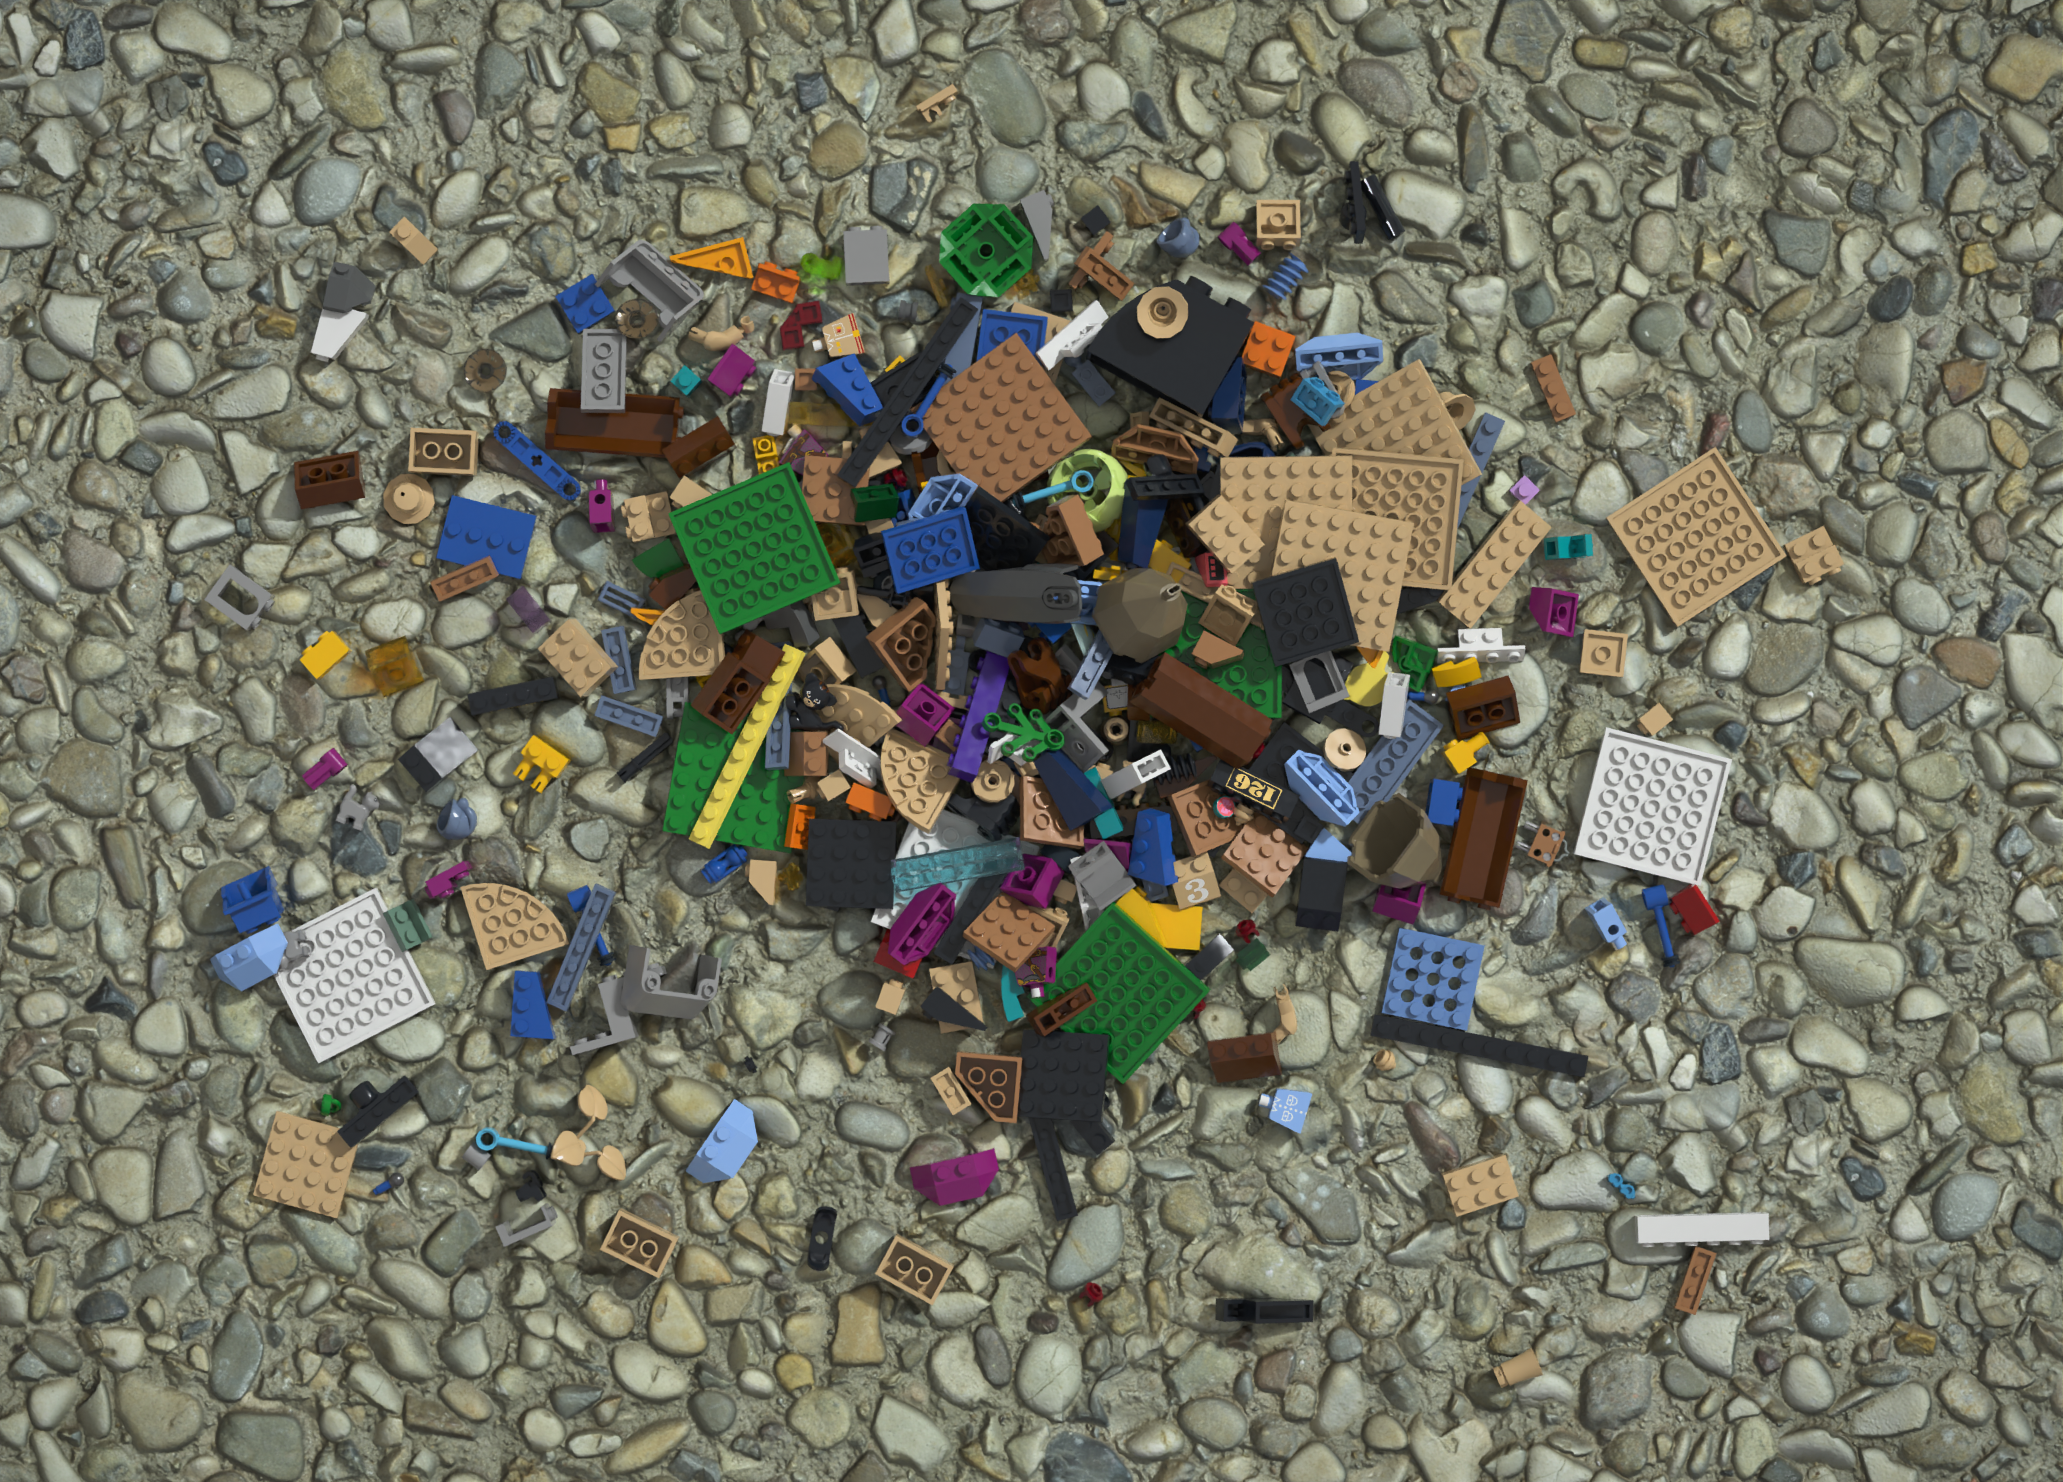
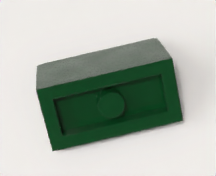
[850,484,899,522]

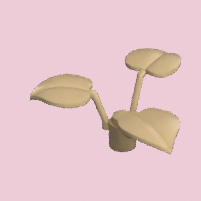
[551,1085,626,1181]

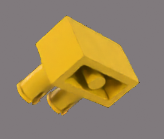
[1441,732,1490,775]
[513,735,571,794]

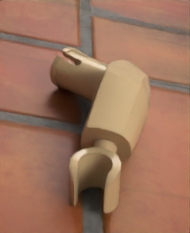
[688,316,754,351]
[1232,418,1285,451]
[787,776,821,804]
[1272,984,1297,1044]

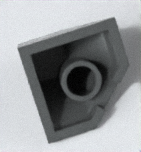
[323,262,376,313]

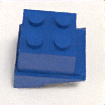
[221,866,284,934]

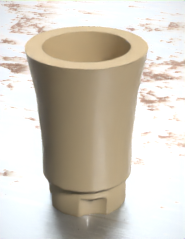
[1100,715,1129,745]
[1493,1347,1544,1388]

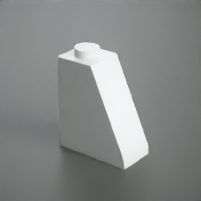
[311,308,369,362]
[762,369,795,436]
[1379,672,1410,739]
[1101,750,1171,800]

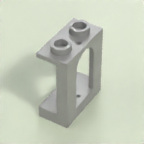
[204,565,275,631]
[1289,651,1350,713]
[496,1203,558,1247]

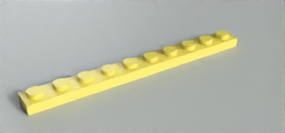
[689,644,806,849]

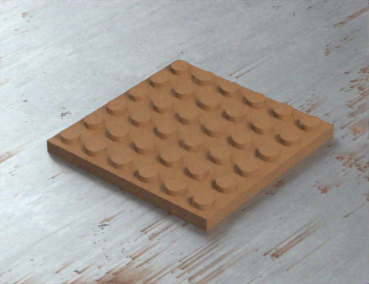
[911,333,1093,503]

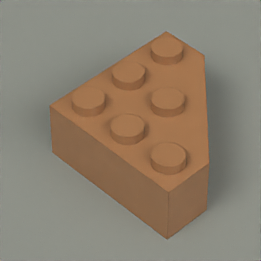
[1041,495,1104,566]
[865,596,937,692]
[955,1051,1022,1123]

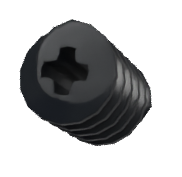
[1153,753,1197,786]

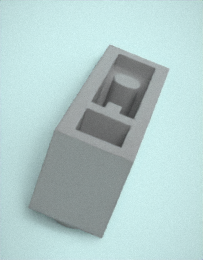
[1020,190,1055,262]

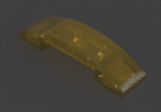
[789,402,874,427]

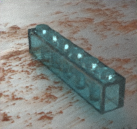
[891,837,1025,893]

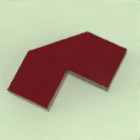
[780,301,823,351]

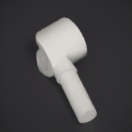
[782,425,802,454]

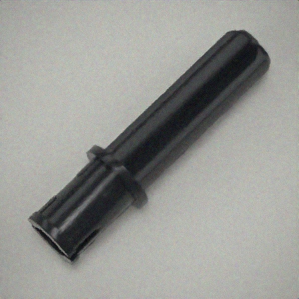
[616,733,673,783]

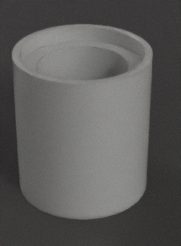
[462,1142,491,1171]

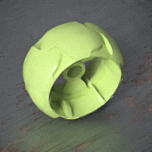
[1047,449,1129,533]

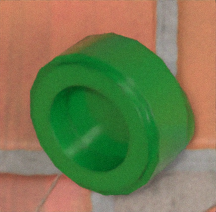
[320,1094,341,1116]

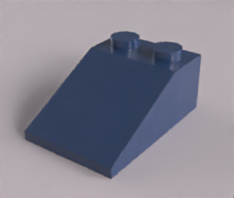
[1208,357,1248,434]

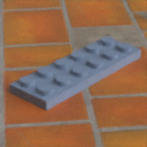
[1348,700,1444,825]

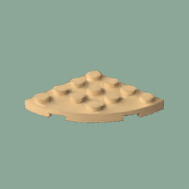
[933,579,953,690]
[639,590,725,680]
[799,684,902,765]
[880,728,960,834]
[460,883,570,970]

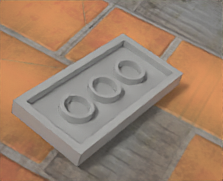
[581,329,627,413]

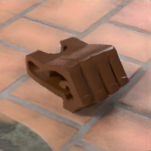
[1260,373,1331,450]
[1007,637,1072,715]

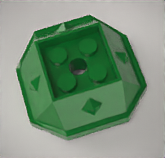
[939,203,1033,298]

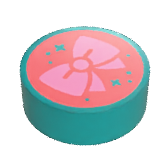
[1213,796,1236,819]

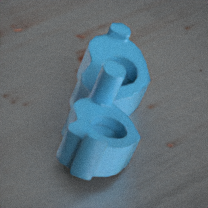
[1607,1173,1635,1199]

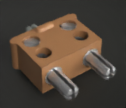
[1515,821,1569,867]

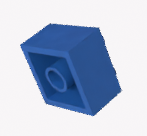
[1425,779,1463,826]

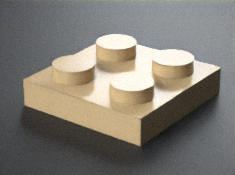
[1579,629,1628,677]

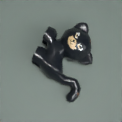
[786,673,845,733]

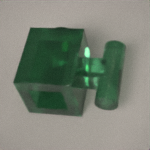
[1236,938,1270,971]

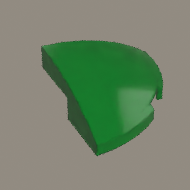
[632,538,684,579]
[1392,635,1438,692]

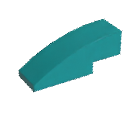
[1084,767,1123,839]
[1001,965,1025,1022]

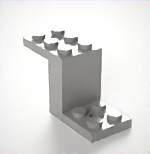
[1045,644,1109,774]
[570,963,667,1055]

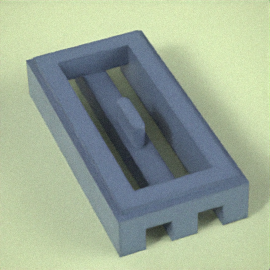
[598,581,646,619]

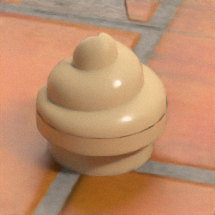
[1233,803,1254,826]
[1373,1049,1396,1071]

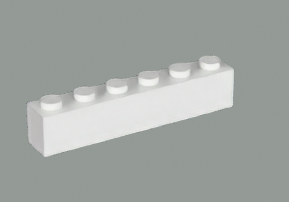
[1635,1212,1769,1247]

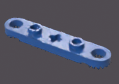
[493,421,581,501]

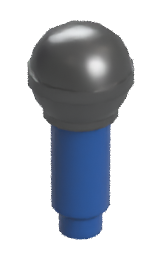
[872,675,891,707]
[1407,690,1439,705]
[373,1172,404,1195]

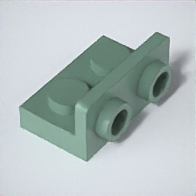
[383,899,432,952]

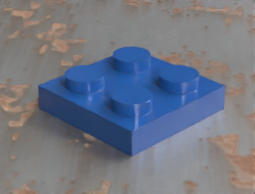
[555,274,615,334]

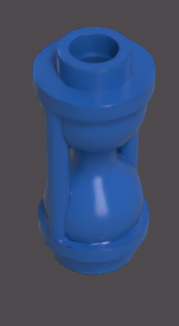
[700,844,748,884]

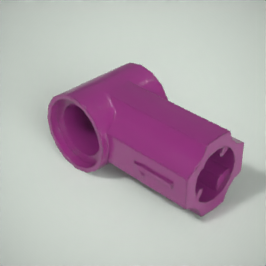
[1217,222,1261,266]
[302,748,348,790]

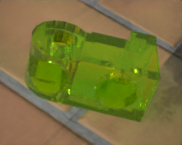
[801,253,844,281]

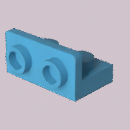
[1290,377,1345,426]

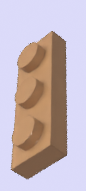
[1068,231,1114,291]
[1074,246,1135,301]
[1530,354,1576,423]
[430,555,499,602]
[1674,1246,1717,1315]

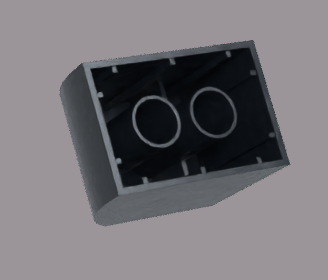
[1086,276,1254,418]

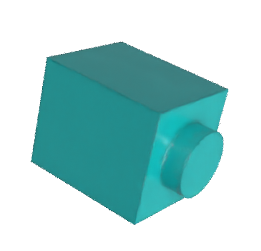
[670,365,702,398]

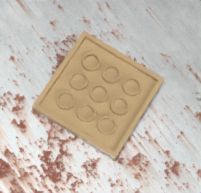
[253,1111,359,1218]

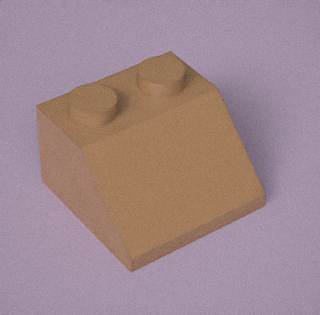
[1192,631,1244,669]
[784,732,829,776]

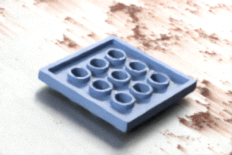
[1381,928,1485,1031]

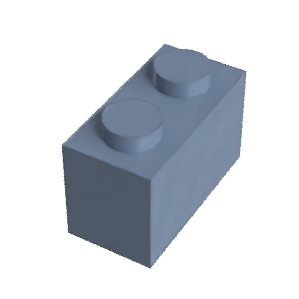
[972,618,1024,657]

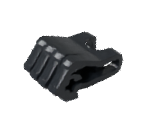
[946,780,1020,844]

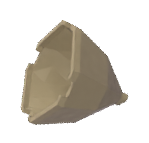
[1092,568,1188,664]
[1347,793,1445,889]

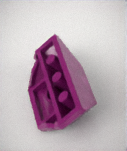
[888,883,956,965]
[909,1148,999,1206]

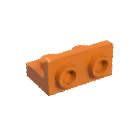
[751,261,801,304]
[784,803,816,850]

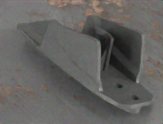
[949,563,1082,624]

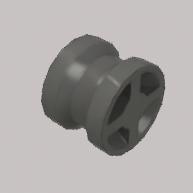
[898,300,918,324]

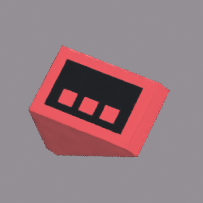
[1195,553,1228,587]

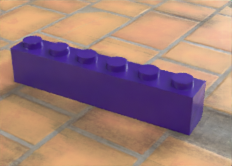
[946,651,1010,783]

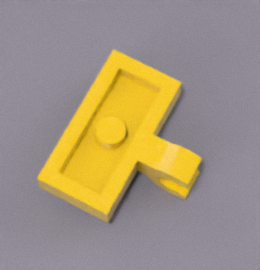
[1093,565,1127,582]

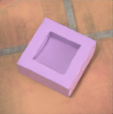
[1509,475,1540,505]

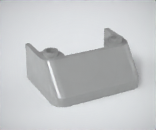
[595,240,704,342]
[621,945,722,1019]

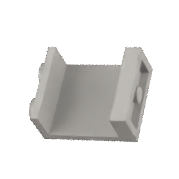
[843,226,890,286]
[1068,841,1136,911]

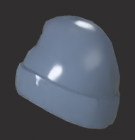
[1157,217,1200,258]
[437,798,477,840]

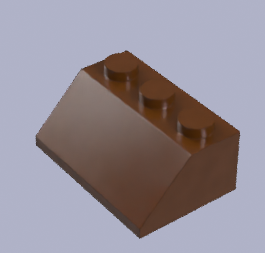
[662,416,737,480]
[294,451,365,509]
[731,629,786,709]
[691,652,770,734]
[1446,675,1520,740]
[1207,1031,1282,1083]

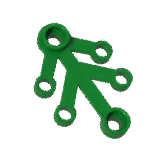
[982,703,1065,762]

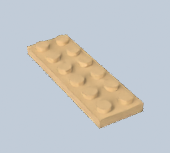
[1437,500,1552,629]

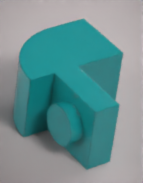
[1544,534,1593,560]

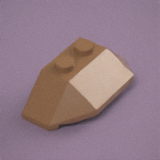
[1111,424,1199,474]

